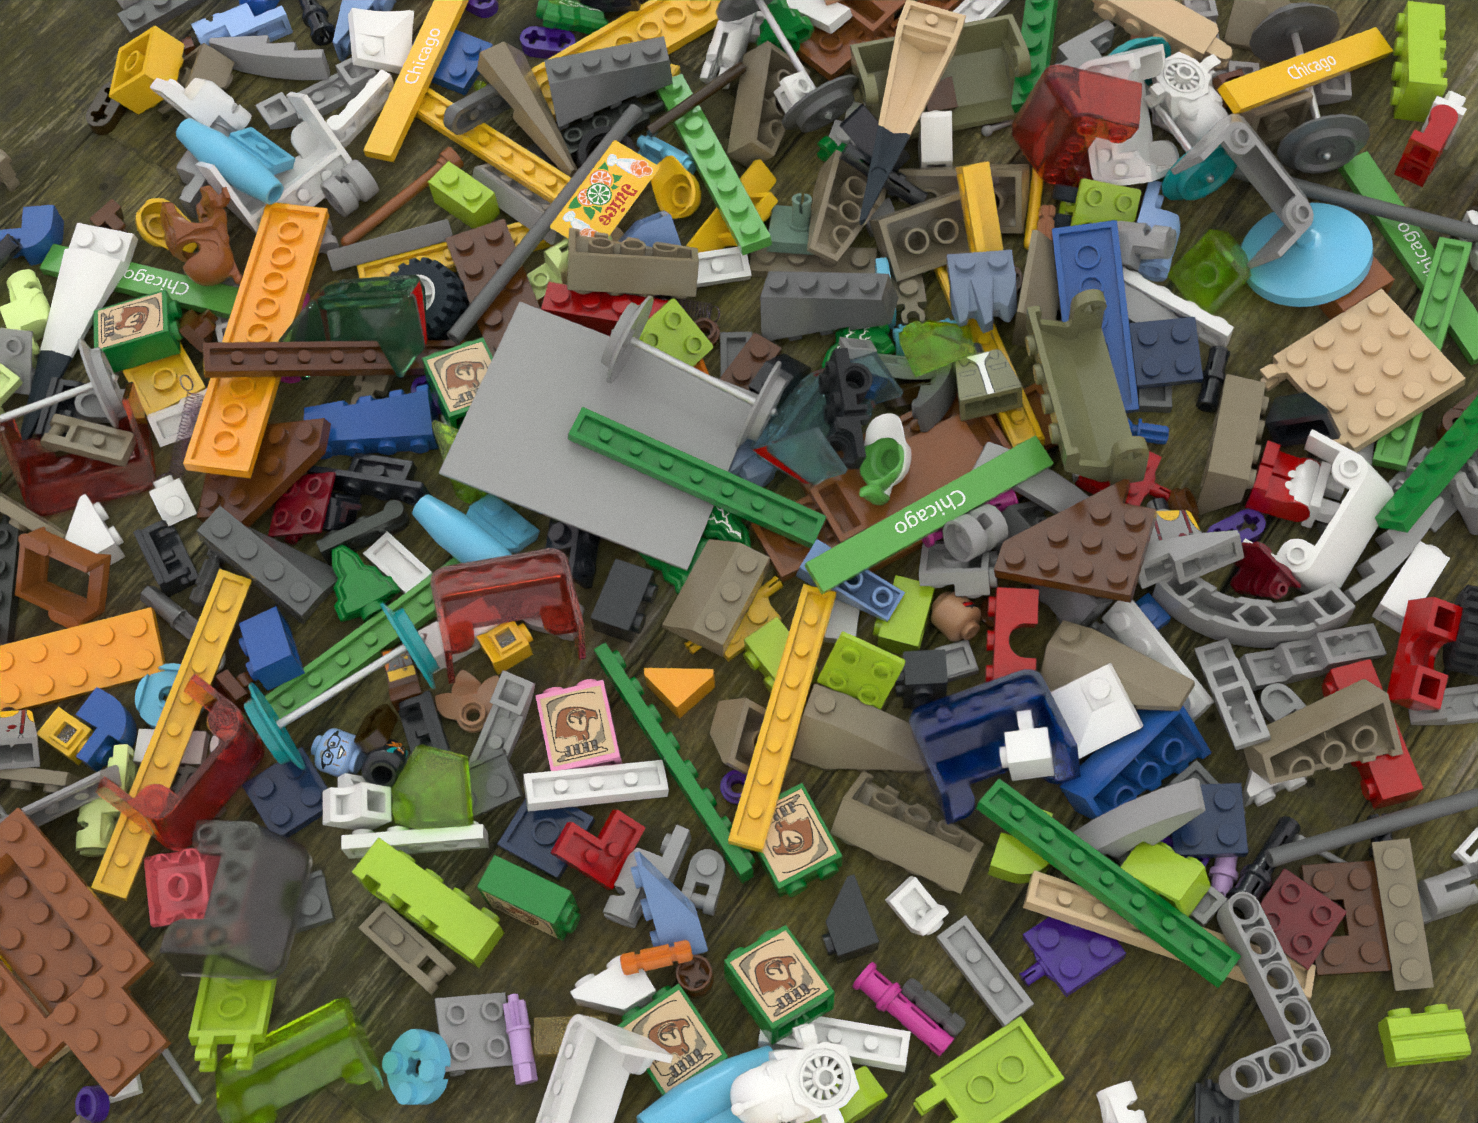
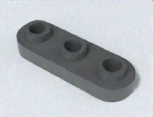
[444,84,511,135]

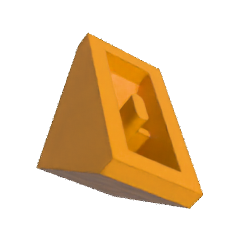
[644,668,715,719]

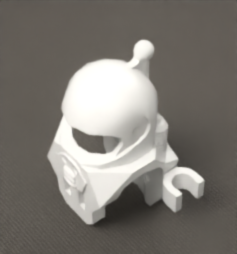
[1143,52,1228,147]
[730,1023,859,1123]

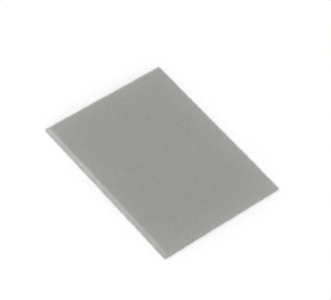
[439,302,759,571]

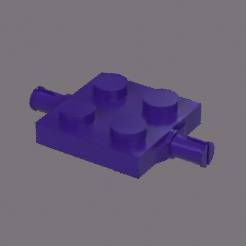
[1019,917,1126,997]

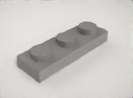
[936,915,1034,1027]

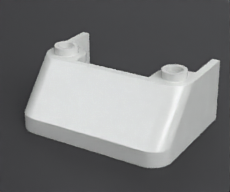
[195,92,352,234]
[1243,429,1394,594]
[535,1014,673,1123]

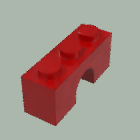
[985,587,1039,696]
[1387,597,1463,711]

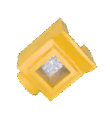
[476,618,533,675]
[37,706,94,766]

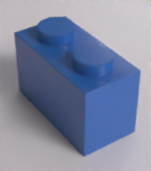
[239,606,305,691]

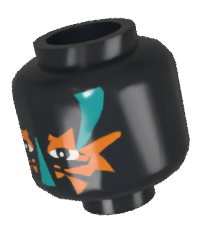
[361,739,409,789]

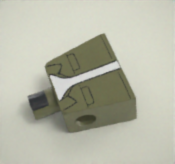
[955,343,1022,421]

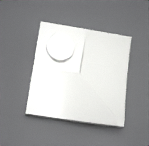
[348,8,414,74]
[1046,663,1144,761]

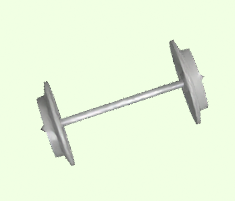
[601,295,787,448]
[0,339,126,428]

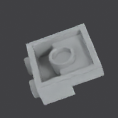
[919,541,998,598]

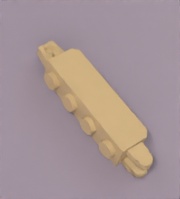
[1091,0,1233,71]

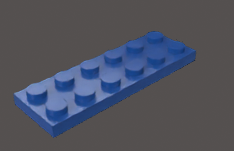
[1052,220,1139,413]

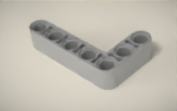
[1217,892,1331,1100]

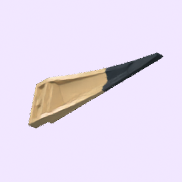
[859,0,966,225]

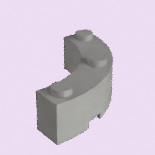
[1152,576,1356,648]

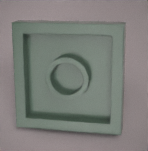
[767,193,814,255]

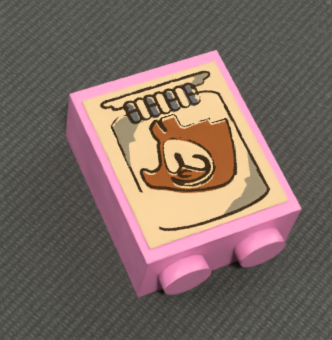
[535,679,622,771]

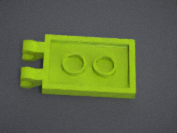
[188,943,282,1072]
[913,1016,1065,1123]

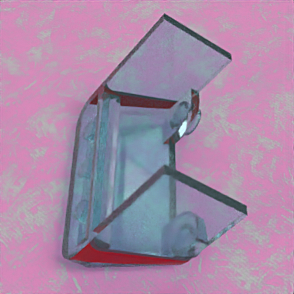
[750,351,904,485]

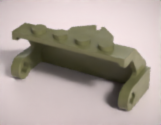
[850,14,1031,139]
[1025,289,1149,486]

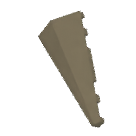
[477,41,577,178]

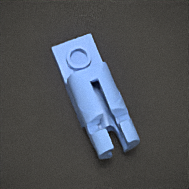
[191,3,293,47]
[1136,180,1180,282]

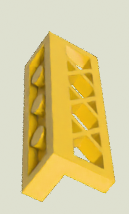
[956,161,1003,253]

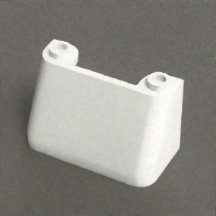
[1077,44,1179,186]

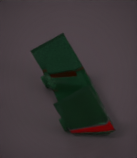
[278,275,427,381]

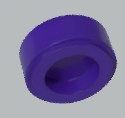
[75,1085,110,1123]

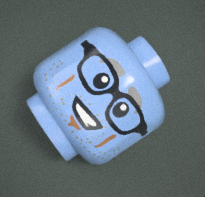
[311,728,364,777]

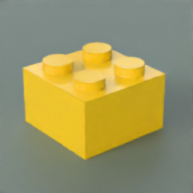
[109,26,184,115]

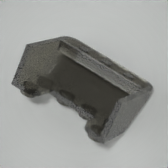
[159,819,312,980]

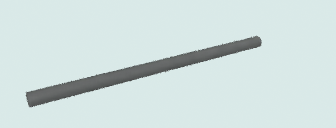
[447,104,643,344]
[1230,166,1478,242]
[1265,788,1478,868]

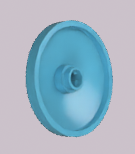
[1240,203,1373,307]

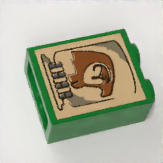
[94,289,184,373]
[422,337,493,436]
[755,783,842,898]
[477,855,581,941]
[724,925,835,1045]
[617,984,728,1096]

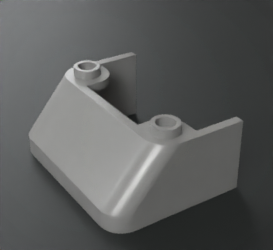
[1171,114,1314,269]

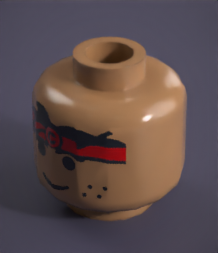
[931,591,981,642]

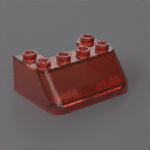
[1011,64,1142,188]

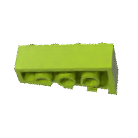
[1389,1,1447,122]
[352,837,504,968]

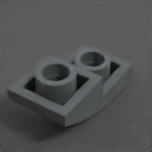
[912,364,957,432]

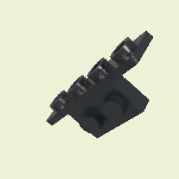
[307,452,432,506]
[545,518,600,589]

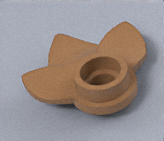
[435,670,499,733]

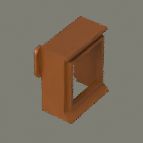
[15,526,112,628]

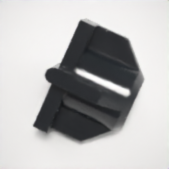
[322,492,362,532]

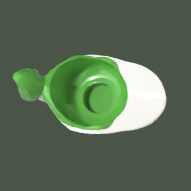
[859,413,912,506]

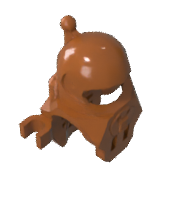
[160,185,243,286]

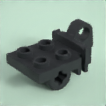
[818,348,873,470]

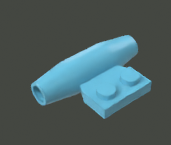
[176,118,295,205]
[412,494,540,595]
[636,1045,773,1123]

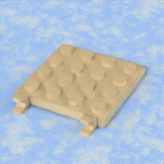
[1260,288,1466,453]

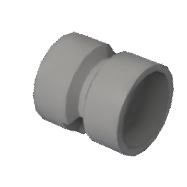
[320,159,379,217]
[943,504,1008,562]

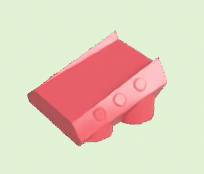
[144,846,230,928]

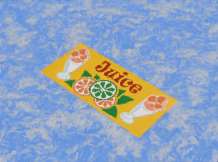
[550,140,660,239]

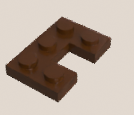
[1299,861,1391,977]

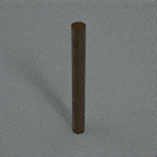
[645,61,746,138]

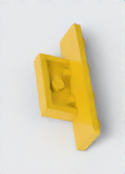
[686,159,778,253]

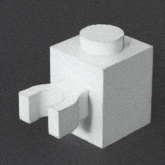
[999,710,1055,781]

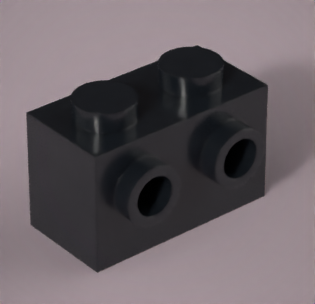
[590,559,659,643]
[895,649,948,712]

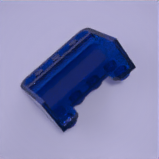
[909,669,1081,825]

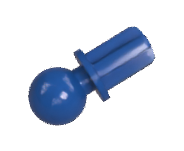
[1127,418,1169,445]

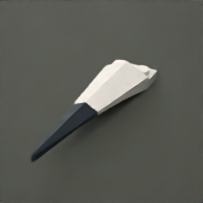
[16,223,138,457]

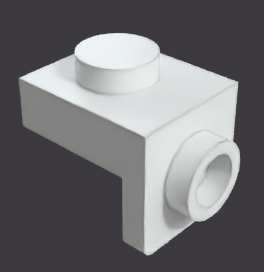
[773,71,813,113]
[149,475,197,526]
[885,876,949,936]

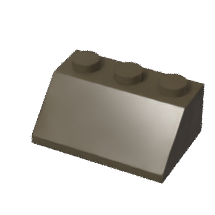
[869,190,970,282]
[1012,229,1062,347]
[662,539,770,657]

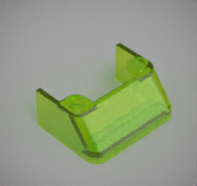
[215,997,384,1123]

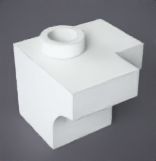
[323,773,392,830]

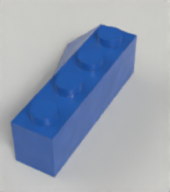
[304,384,439,459]
[1059,706,1212,819]

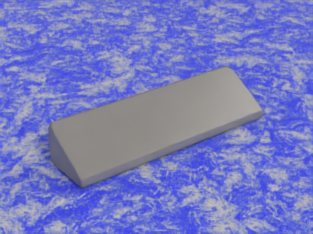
[472,164,564,245]
[327,219,453,271]
[0,765,122,827]

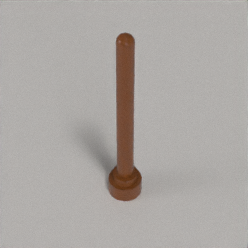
[341,146,464,247]

